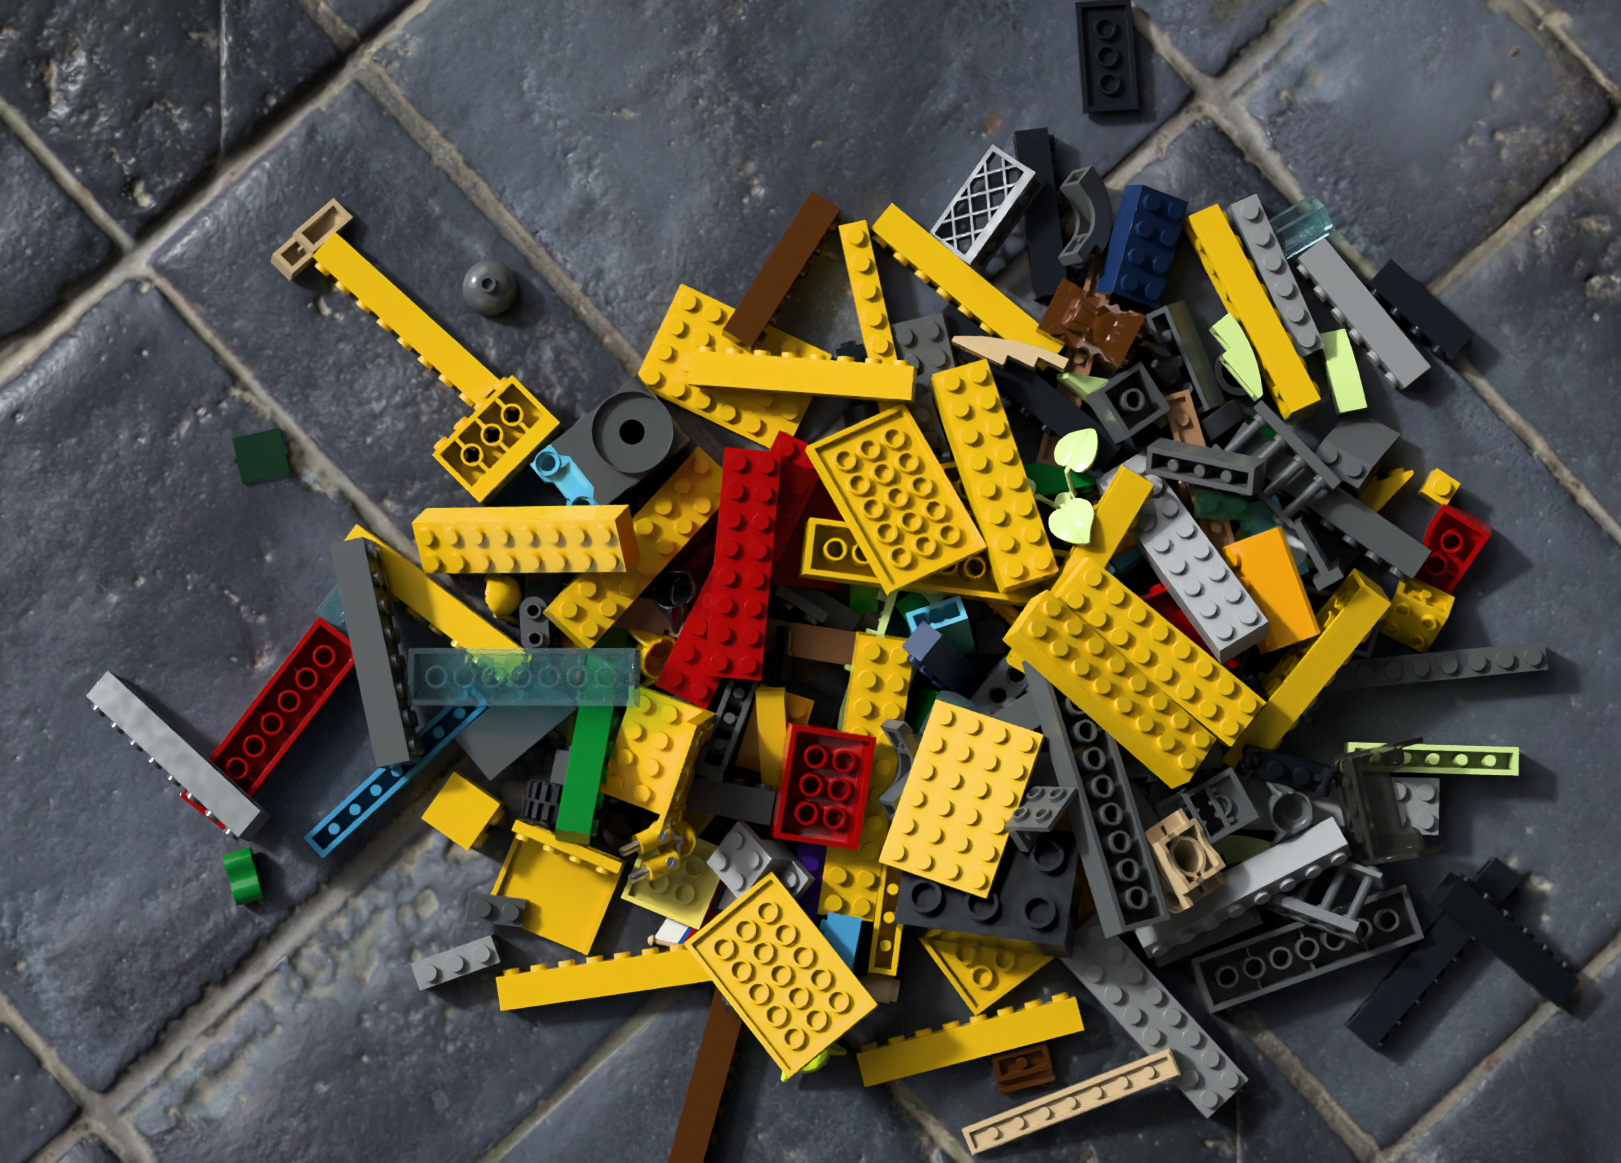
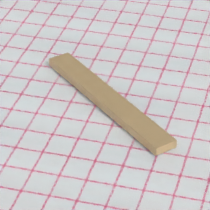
[962,1047,1182,1156]

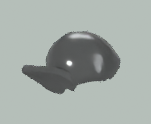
[1264,779,1314,848]

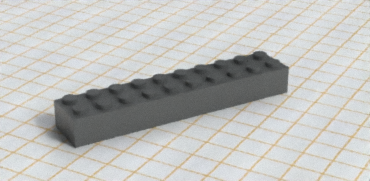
[1022,660,1171,938]

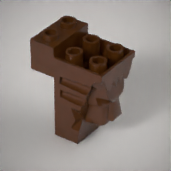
[1036,278,1152,376]

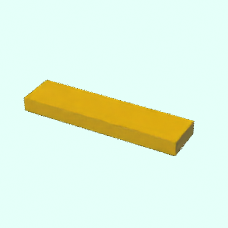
[755,687,787,792]

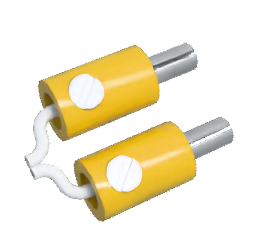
[619,828,684,883]

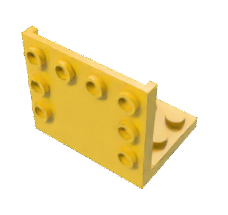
[600,684,716,835]
[491,818,626,956]

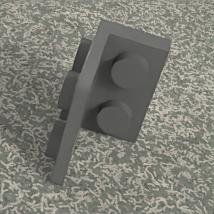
[1004,786,1078,852]

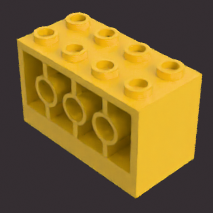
[432,375,564,507]

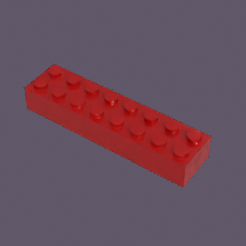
[704,447,782,682]
[180,617,356,830]

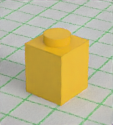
[1417,468,1461,509]

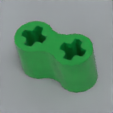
[223,847,265,906]

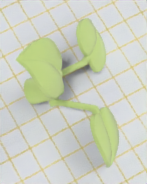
[1027,428,1099,545]

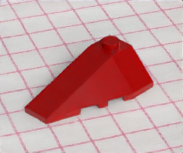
[1414,503,1491,595]

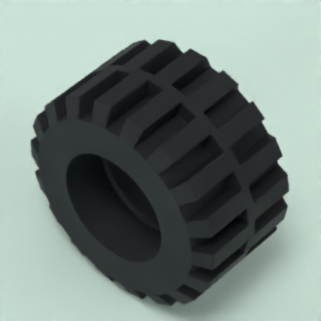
[521,779,564,825]

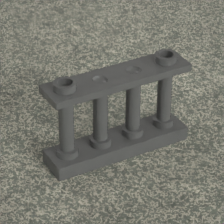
[1212,400,1342,531]
[1256,860,1387,944]

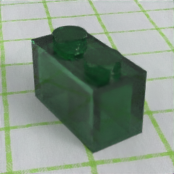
[1192,489,1253,523]

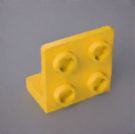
[1379,577,1455,653]

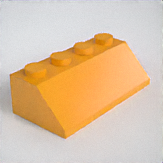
[1222,526,1321,654]

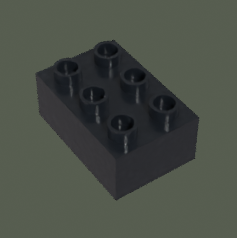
[894,829,1085,959]

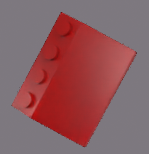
[770,722,877,850]

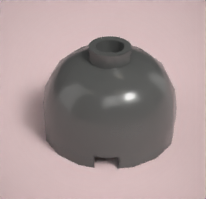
[462,260,519,317]

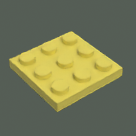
[621,820,720,930]

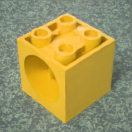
[421,771,505,851]

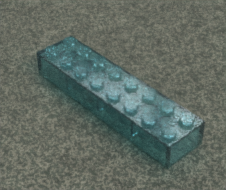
[408,648,640,707]

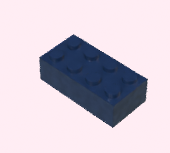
[1096,184,1189,309]

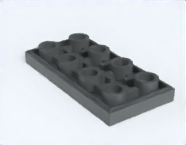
[454,665,578,781]

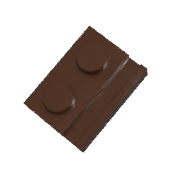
[991,1041,1055,1094]

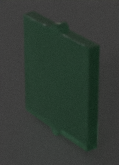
[232,428,290,483]

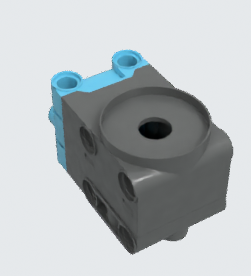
[530,374,691,506]

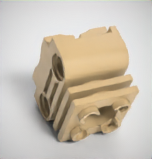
[1144,808,1227,914]

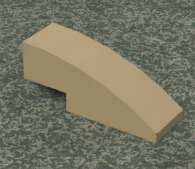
[271,198,353,282]

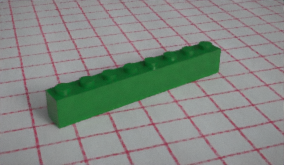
[555,627,633,845]

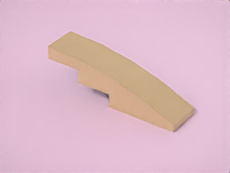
[952,336,1069,373]

